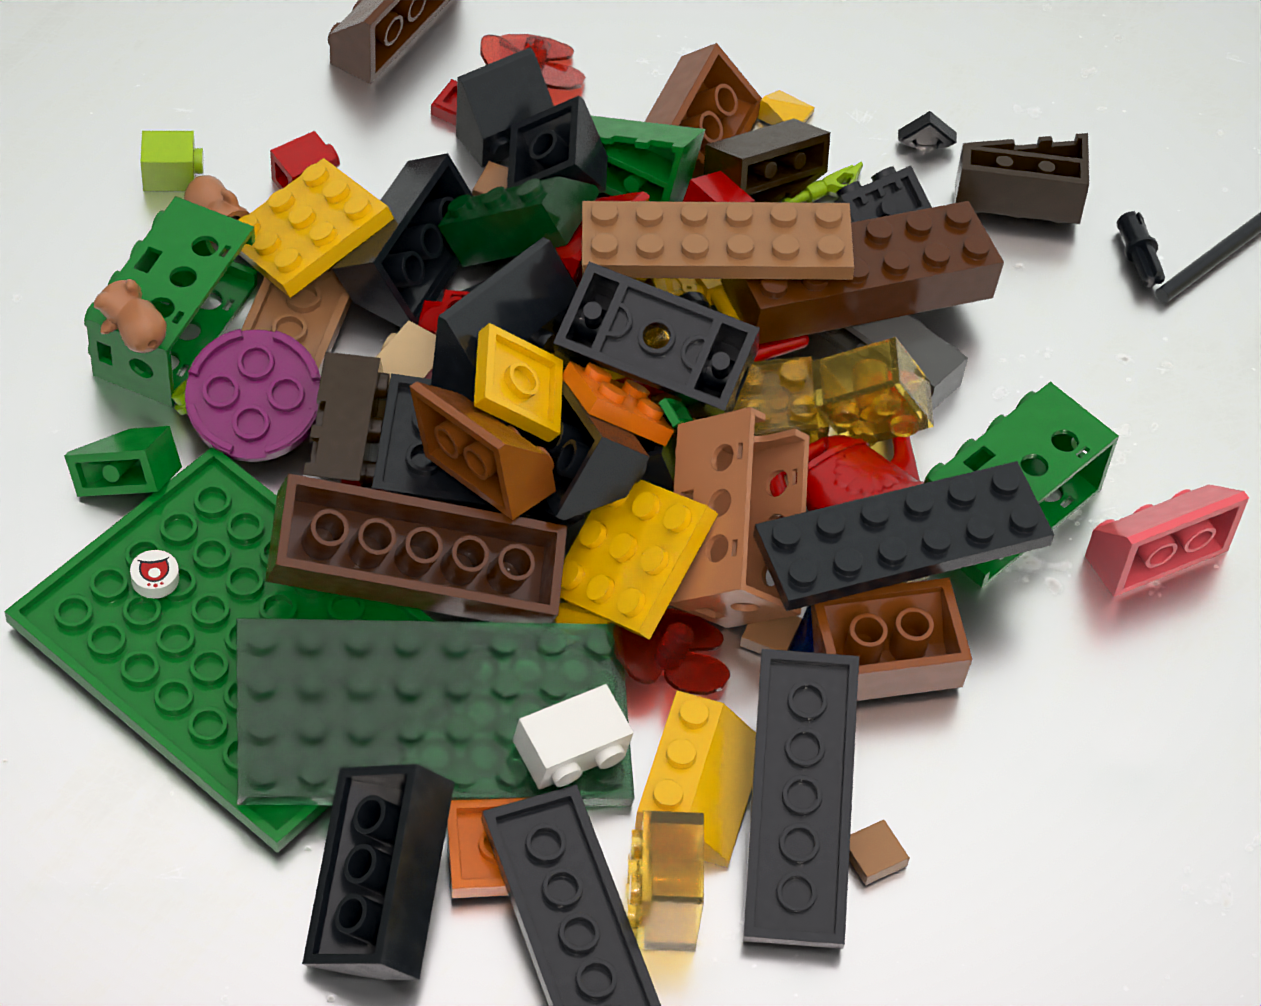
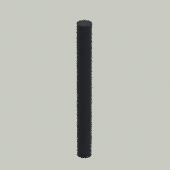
[1155,212,1261,303]

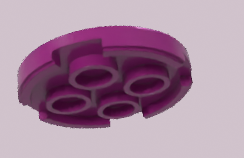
[185,329,321,462]

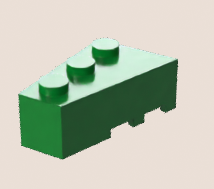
[591,115,706,202]

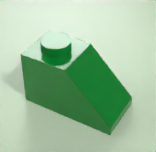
[64,426,182,497]

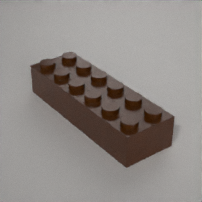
[721,201,1004,344]
[265,473,567,631]

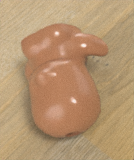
[184,175,250,243]
[94,279,167,353]

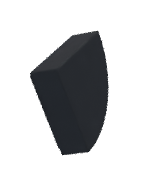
[898,111,957,149]

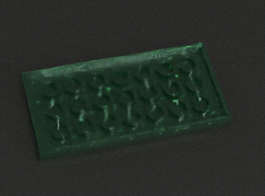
[236,618,635,807]

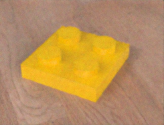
[474,323,563,442]

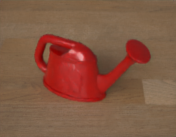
[770,373,924,518]

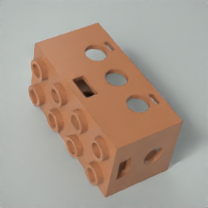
[669,407,809,628]

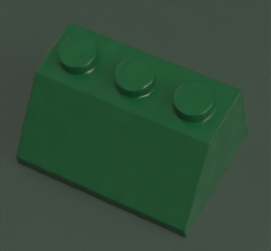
[438,177,600,267]

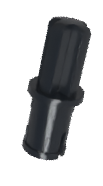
[1116,211,1165,288]

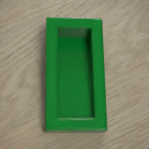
[658,398,694,430]

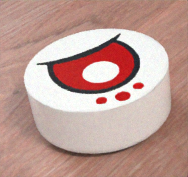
[130,550,179,599]

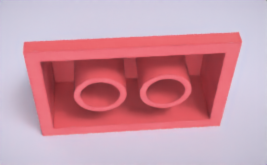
[1085,484,1249,597]

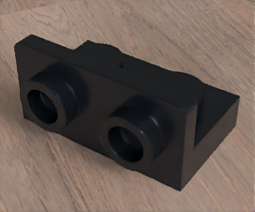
[833,166,932,222]

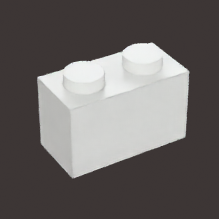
[512,684,634,790]

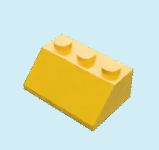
[633,690,756,868]

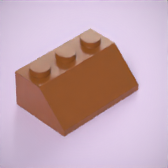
[644,43,762,179]
[409,382,556,520]
[811,577,973,701]

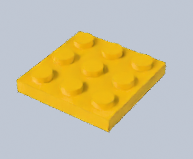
[238,158,395,298]
[560,480,718,640]

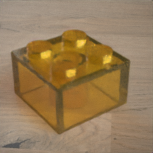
[811,337,934,447]
[733,356,830,444]
[626,810,704,951]

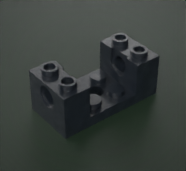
[553,261,760,420]

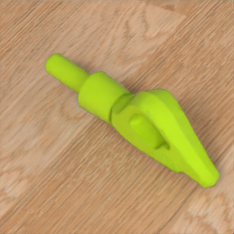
[782,162,863,203]

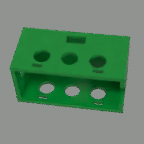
[84,196,257,407]
[924,381,1119,588]

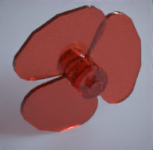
[480,34,586,90]
[612,608,730,696]

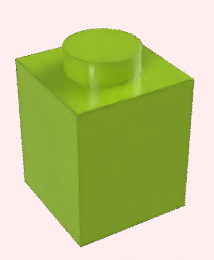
[140,131,204,191]

